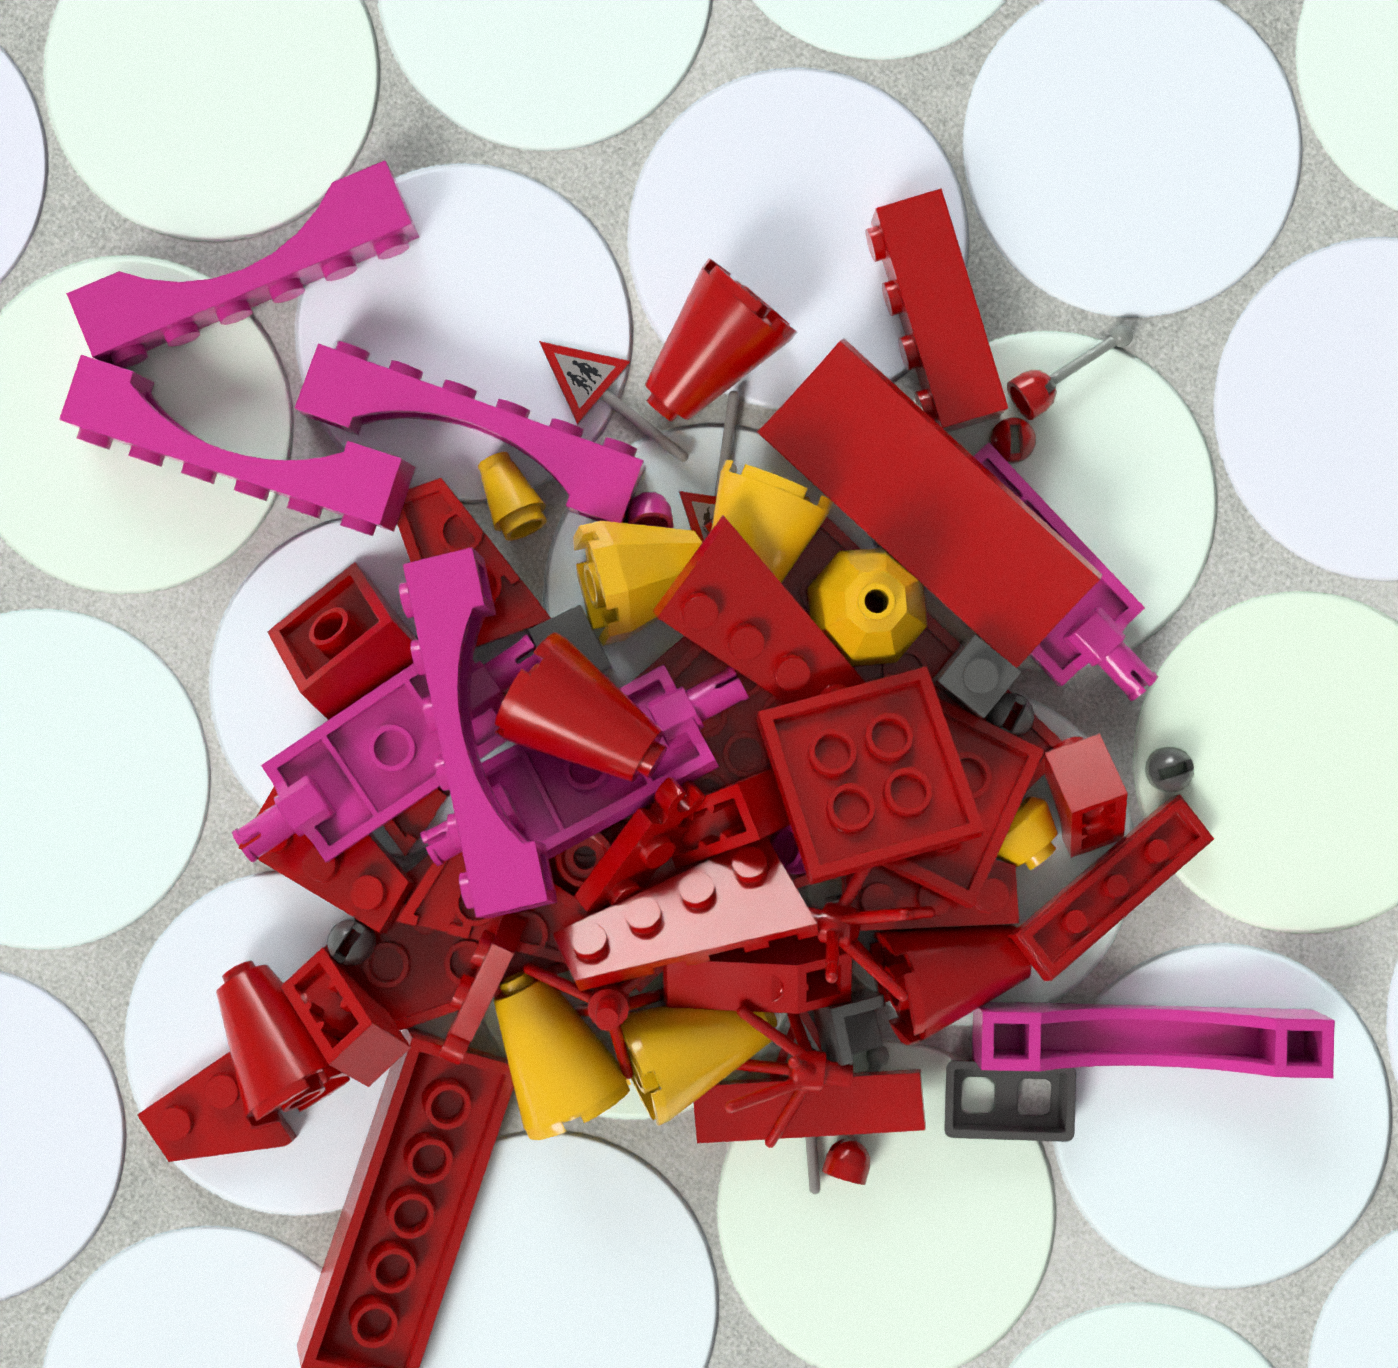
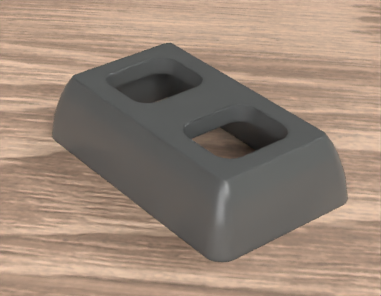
[944,1060,1076,1142]

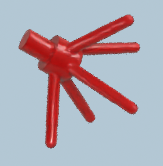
[807,868,936,1002]
[523,963,664,1079]
[725,1006,853,1148]

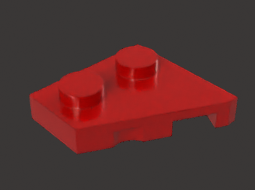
[137,1051,297,1162]

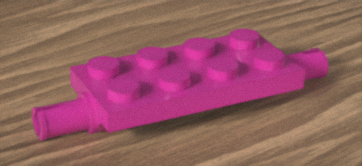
[974,442,1158,701]
[232,634,542,863]
[420,664,749,866]

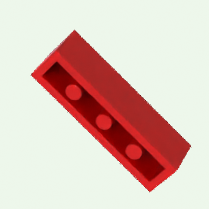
[865,188,1009,433]

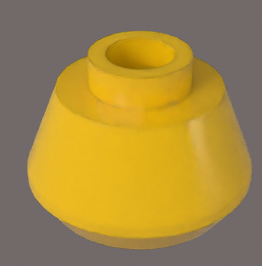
[996,796,1058,870]

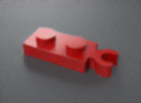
[574,777,705,913]
[438,914,526,1065]

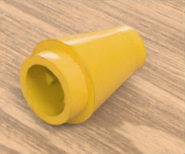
[478,452,547,541]

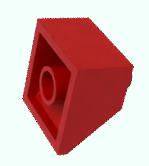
[267,562,416,720]

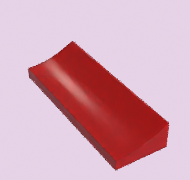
[757,338,1102,668]
[296,1027,514,1368]

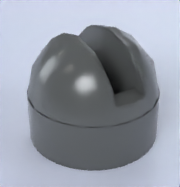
[986,693,1034,737]
[1145,747,1194,792]
[327,918,376,966]

